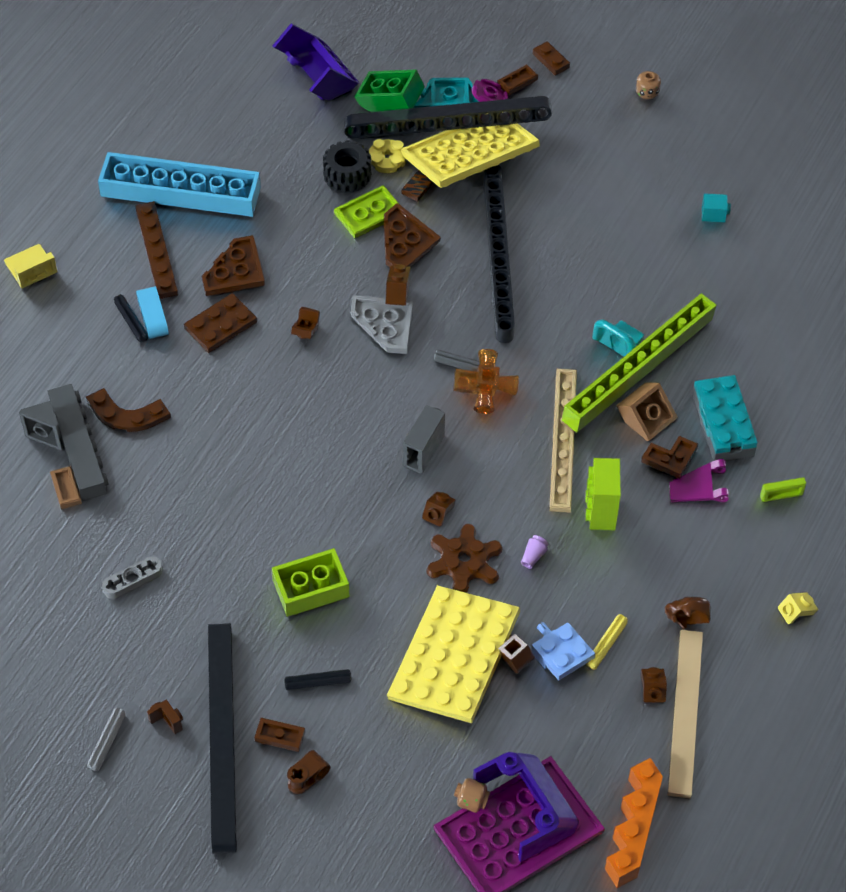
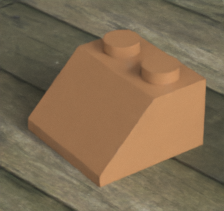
[616,383,678,441]

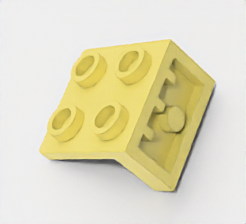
[4,244,58,289]

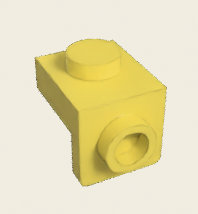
[778,592,819,624]

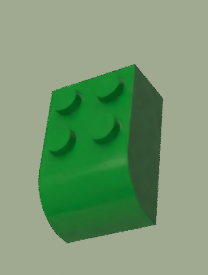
[354,69,425,112]

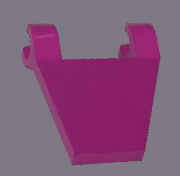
[669,459,729,502]

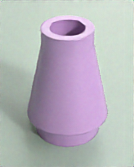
[521,535,549,569]

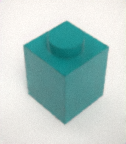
[702,194,731,222]

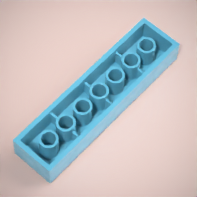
[98,152,261,217]

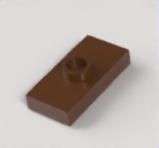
[497,64,538,96]

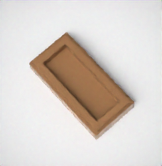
[50,466,82,509]

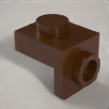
[291,307,320,339]
[422,491,456,527]
[641,667,667,702]
[147,699,183,734]

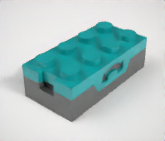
[692,375,758,461]

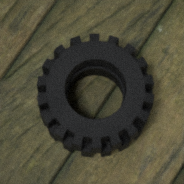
[323,141,372,192]

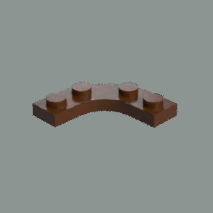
[86,388,171,432]

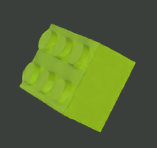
[585,458,621,530]
[272,548,350,617]

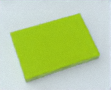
[334,185,399,238]

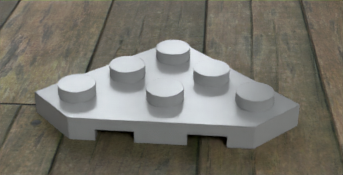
[351,296,413,354]

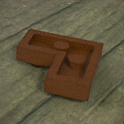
[641,436,698,479]

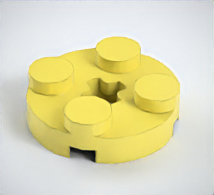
[369,139,407,173]

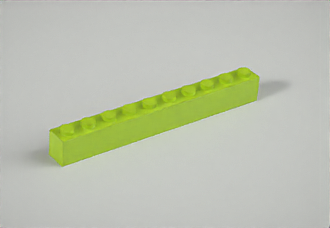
[562,293,717,433]

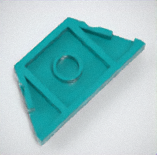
[414,78,479,108]

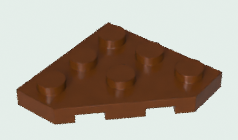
[383,203,441,267]
[202,235,265,296]

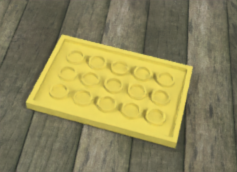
[401,112,540,188]
[387,585,520,723]

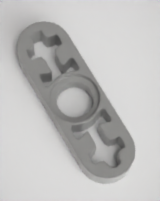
[102,557,162,599]

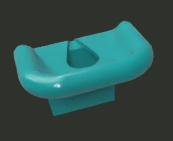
[592,320,644,357]

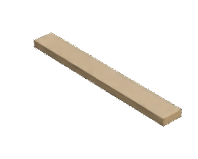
[549,369,577,513]
[668,630,703,799]

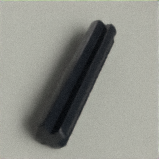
[114,294,148,342]
[284,669,351,690]

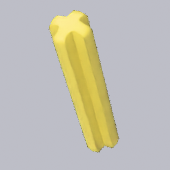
[586,614,628,670]

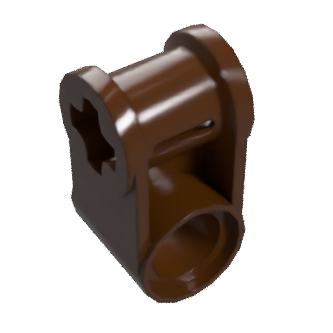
[287,750,331,794]

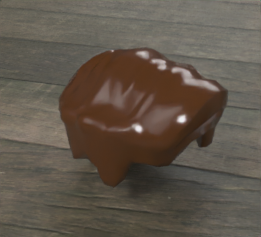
[664,596,711,629]

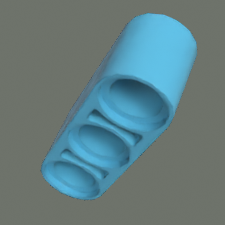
[136,286,169,339]

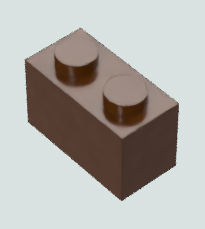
[385,264,410,306]

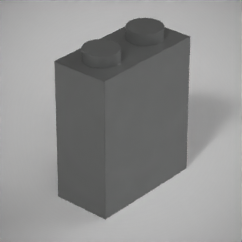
[403,405,445,474]

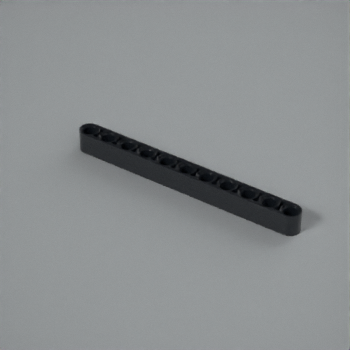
[344,96,552,139]
[484,165,515,343]
[208,623,237,854]

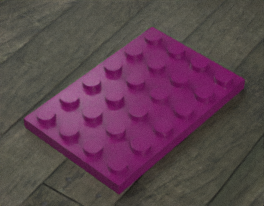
[434,756,605,892]

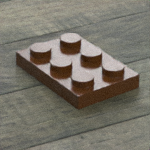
[184,293,257,353]

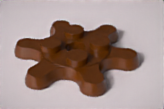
[426,524,503,593]

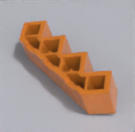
[605,758,663,888]

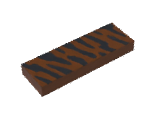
[401,170,434,202]

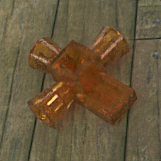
[453,349,519,414]

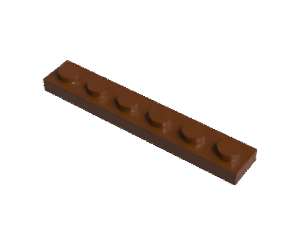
[135,201,178,299]

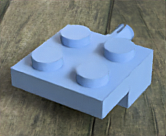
[532,622,595,681]

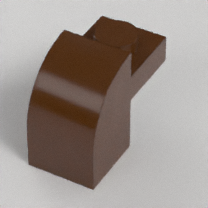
[498,634,535,674]

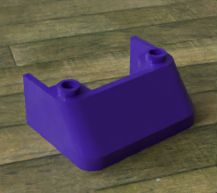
[272,23,359,101]
[473,752,578,862]

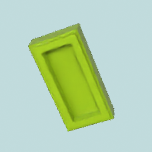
[760,477,806,502]

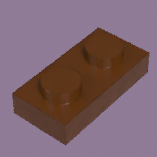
[532,41,570,76]
[254,718,305,752]

